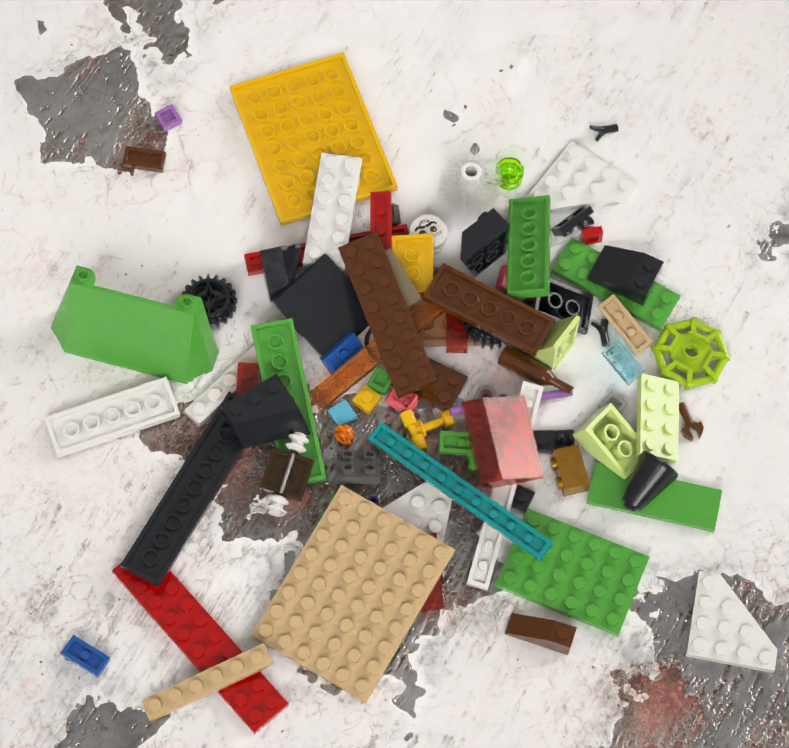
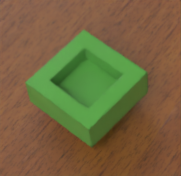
[367,367,392,396]

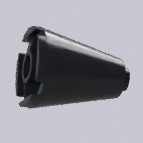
[622,451,678,513]

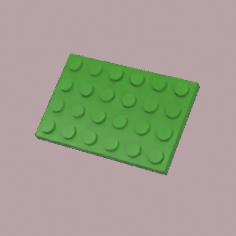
[495,508,650,636]

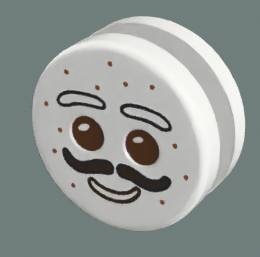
[409,214,447,254]

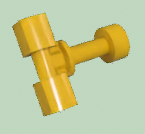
[399,409,454,452]

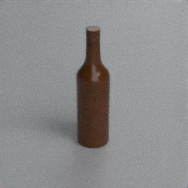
[497,346,574,395]

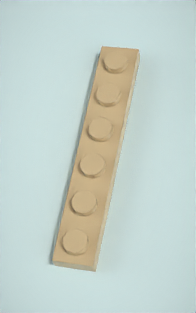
[141,643,274,722]

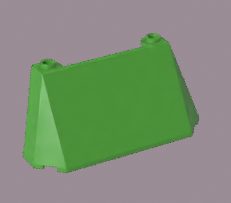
[51,265,219,384]

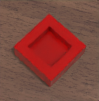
[579,226,603,245]

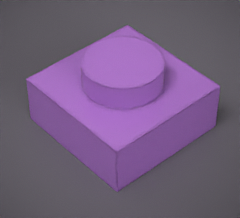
[154,104,182,132]

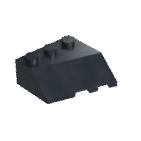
[460,208,510,277]
[221,374,310,449]

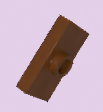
[122,146,167,173]

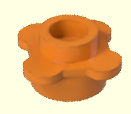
[333,424,355,446]

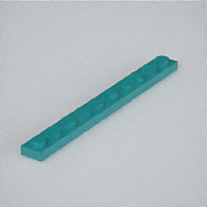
[368,422,553,561]

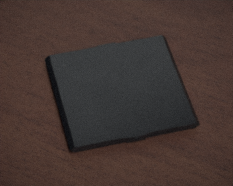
[272,253,369,357]

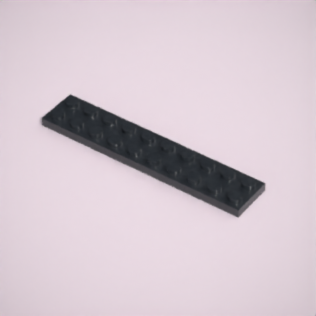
[120,392,244,588]

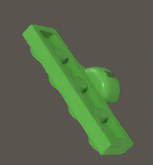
[438,430,508,474]

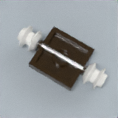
[260,432,314,517]

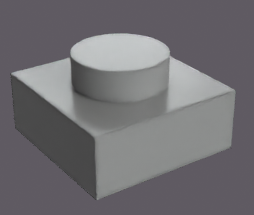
[598,390,628,414]

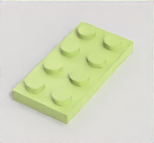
[636,373,679,463]

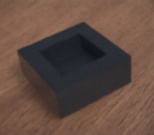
[511,484,536,513]

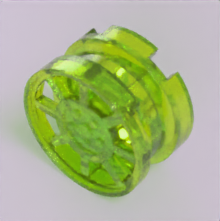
[495,157,524,190]

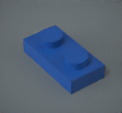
[320,331,364,376]
[61,635,111,678]

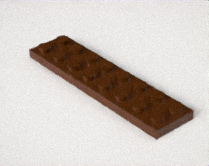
[338,231,438,399]

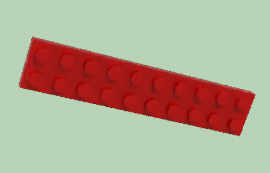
[112,563,289,735]

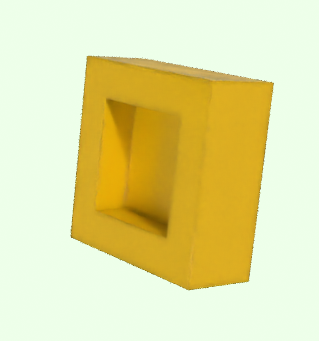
[352,385,382,415]

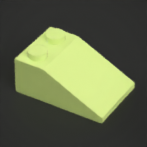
[531,315,580,372]
[573,403,640,479]

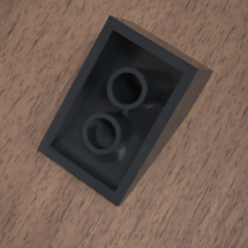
[587,245,664,306]
[524,278,594,335]

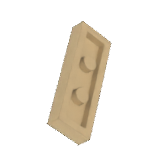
[598,294,654,356]

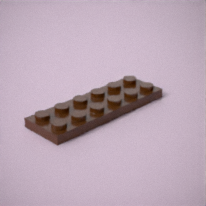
[423,263,555,357]

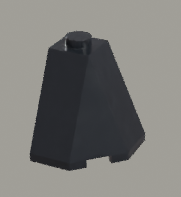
[258,243,301,303]

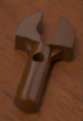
[679,402,704,441]

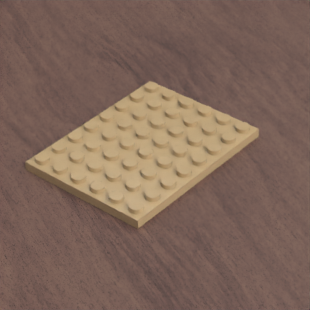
[251,485,455,703]

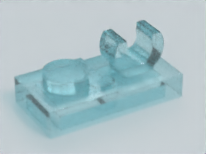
[601,339,645,385]

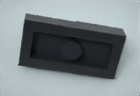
[551,206,594,237]
[530,430,575,454]

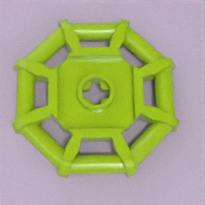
[651,317,731,390]

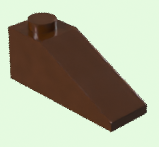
[505,613,577,655]

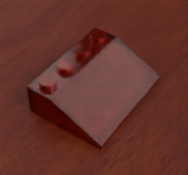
[461,395,544,491]

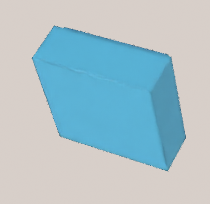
[328,399,357,425]

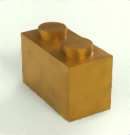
[549,444,590,497]

